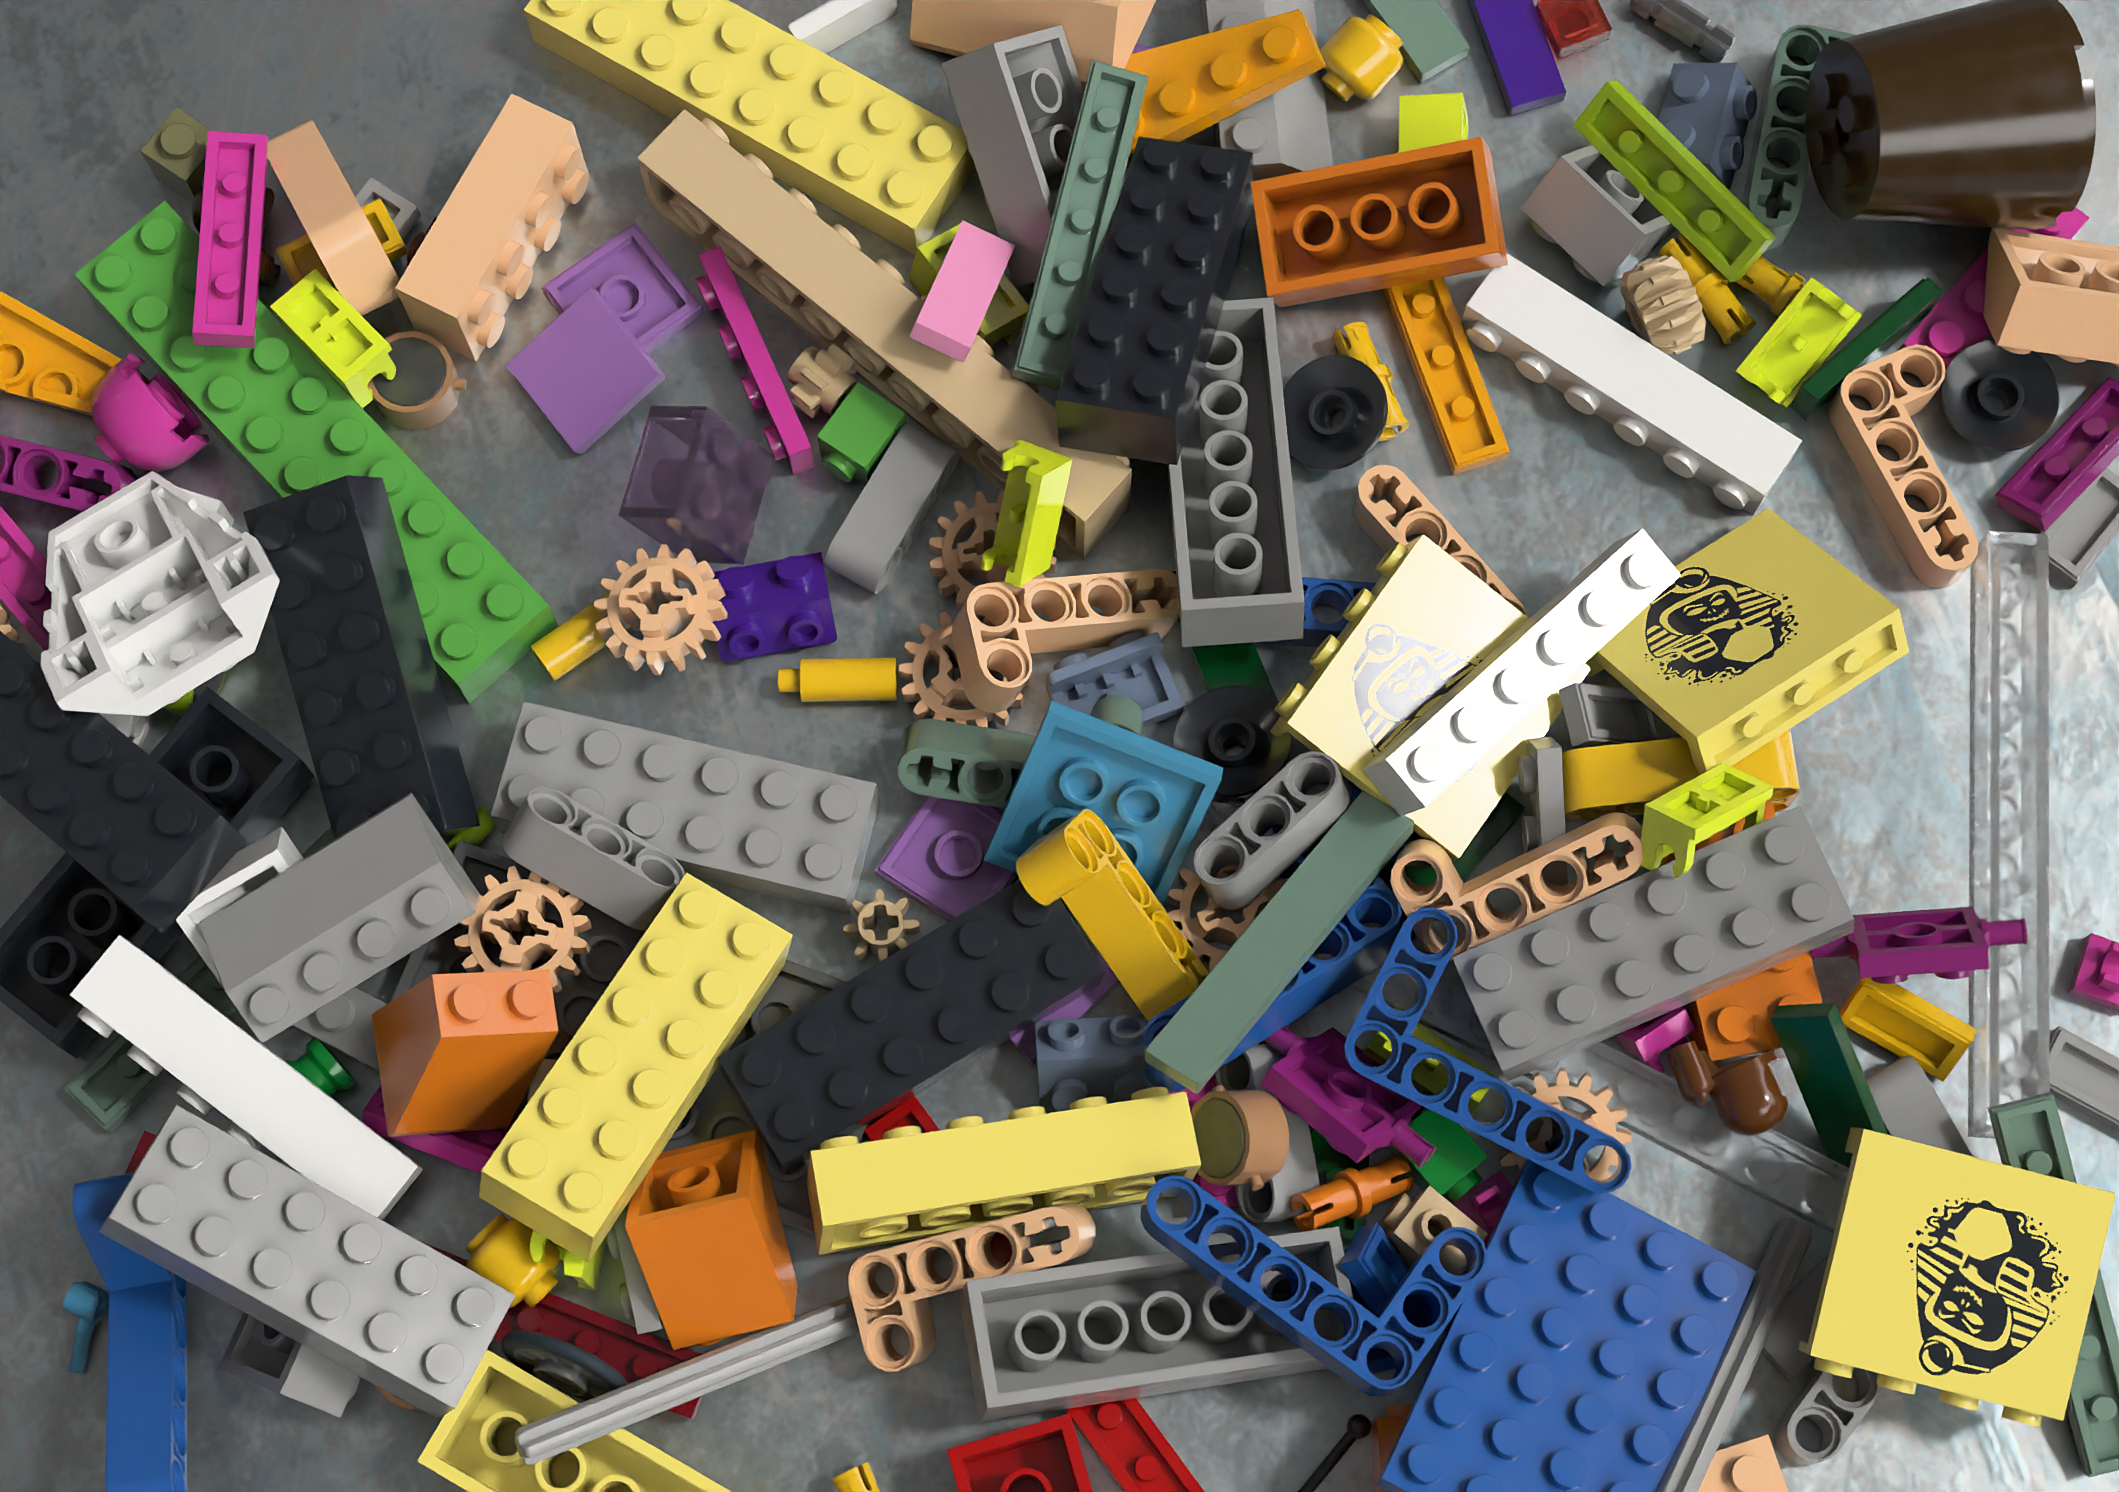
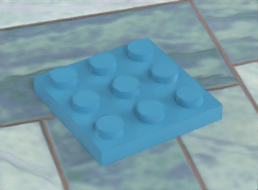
[984,701,1223,905]

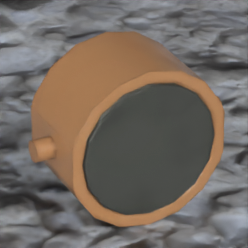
[368,331,467,430]
[1191,1085,1289,1190]

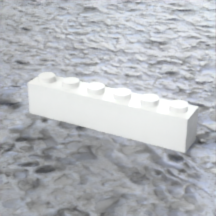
[1461,253,1802,515]
[1362,528,1681,816]
[70,935,423,1221]

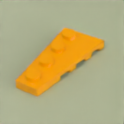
[1084,9,1326,169]
[0,291,141,416]

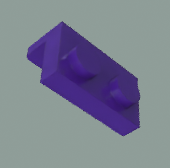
[712,552,837,662]

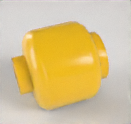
[1320,14,1403,102]
[465,1213,560,1308]

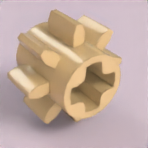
[787,343,859,418]
[843,889,920,962]

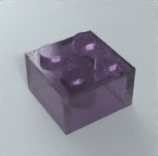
[618,405,774,565]

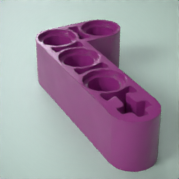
[0,434,138,511]

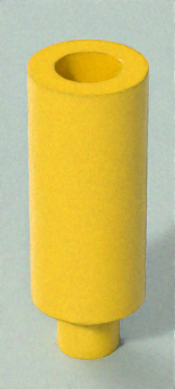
[529,593,632,682]
[778,657,898,702]

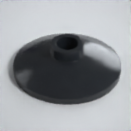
[1941,340,2060,452]
[1283,355,1388,470]
[1172,685,1293,797]

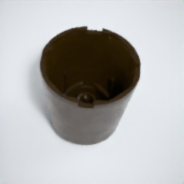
[1805,0,2096,229]

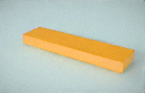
[1383,277,1510,475]

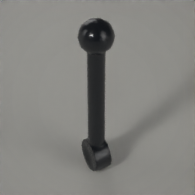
[1298,1414,1371,1492]

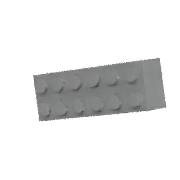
[1167,297,1305,647]
[490,701,880,915]
[1452,806,1854,1081]
[98,1105,516,1419]
[959,1227,1353,1422]

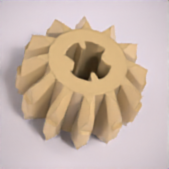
[1621,255,1706,355]

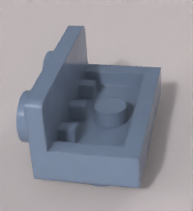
[1658,63,1758,190]
[1046,632,1184,728]
[1035,1014,1155,1114]

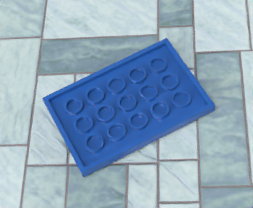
[1376,1159,1756,1492]

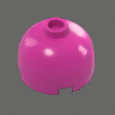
[91,353,210,472]

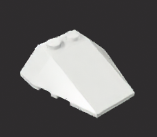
[41,471,280,716]

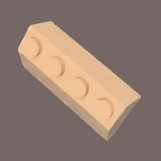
[910,0,1156,87]
[1983,227,2119,367]

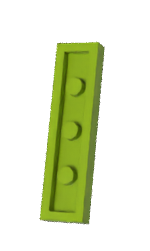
[1573,80,1776,282]

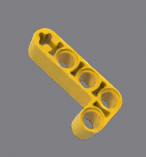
[1562,730,1800,821]
[1016,809,1209,1022]

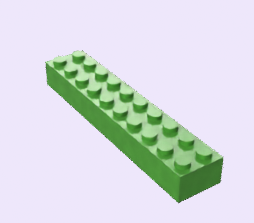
[74,200,558,704]

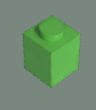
[817,382,907,486]

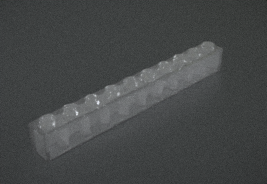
[1968,531,2050,1139]

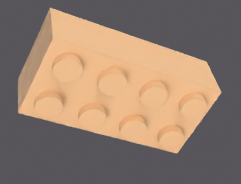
[395,93,589,362]

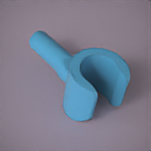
[62,1281,109,1374]

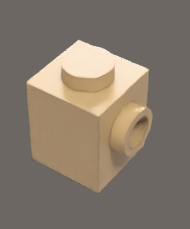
[1381,1185,1488,1275]

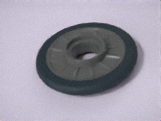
[501,1330,628,1401]

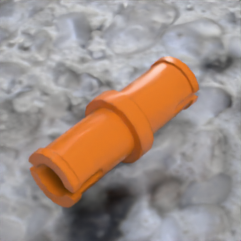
[1290,1154,1414,1232]

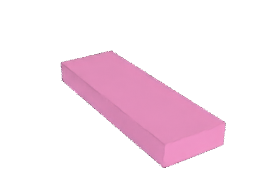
[909,220,1015,363]

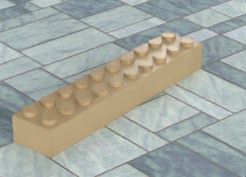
[637,109,1132,559]

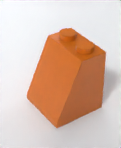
[371,969,558,1137]
[625,1129,798,1350]

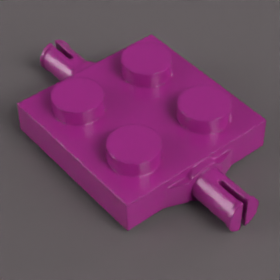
[1810,906,2027,984]
[1260,1027,1436,1168]

